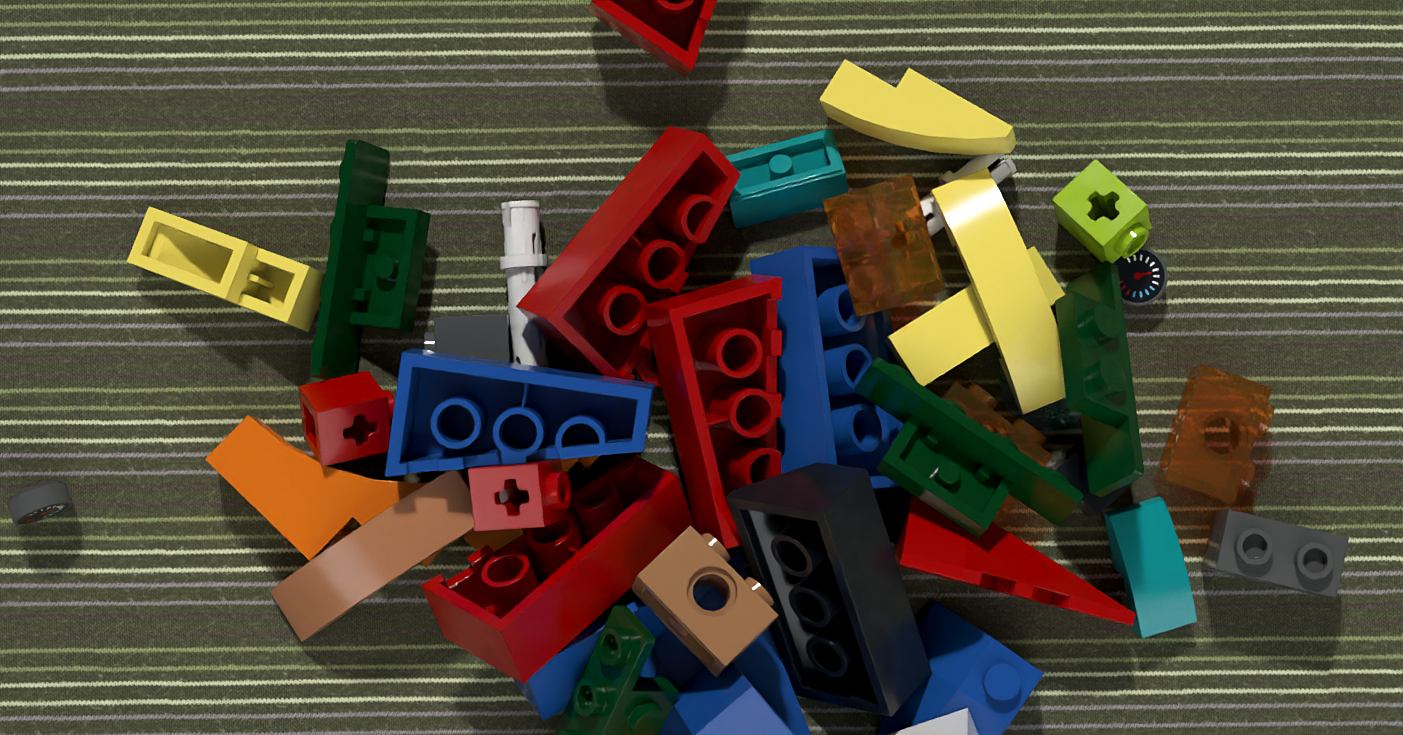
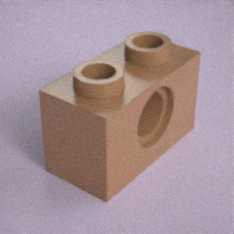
[631,525,778,678]

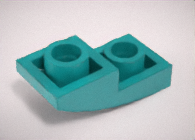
[1104,496,1197,639]

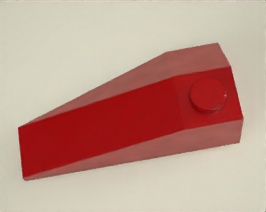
[893,493,1135,626]

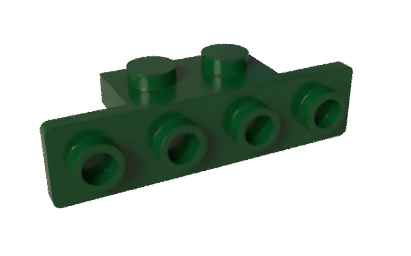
[310,139,431,380]
[1055,261,1144,497]
[855,357,1084,538]
[553,605,679,735]

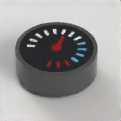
[1113,247,1168,308]
[7,481,73,525]

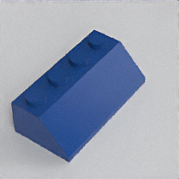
[749,245,904,492]

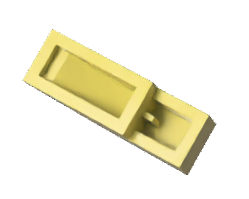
[819,59,1017,155]
[127,206,325,332]
[884,246,1065,386]

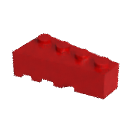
[643,274,782,549]
[421,456,696,684]

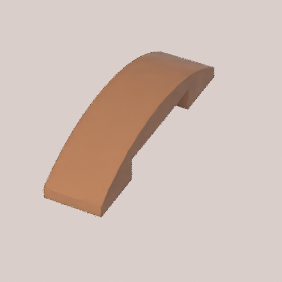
[270,469,474,642]

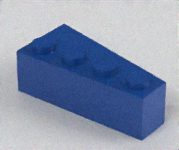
[385,348,656,477]

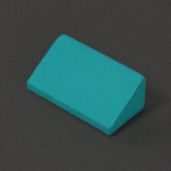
[725,128,849,228]

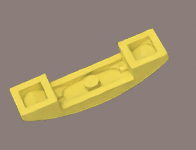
[930,168,1066,415]

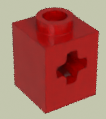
[298,371,395,467]
[468,458,572,531]

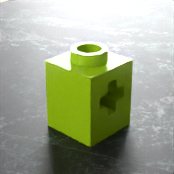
[1052,159,1152,263]

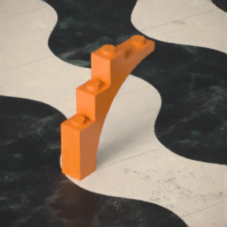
[205,415,601,567]

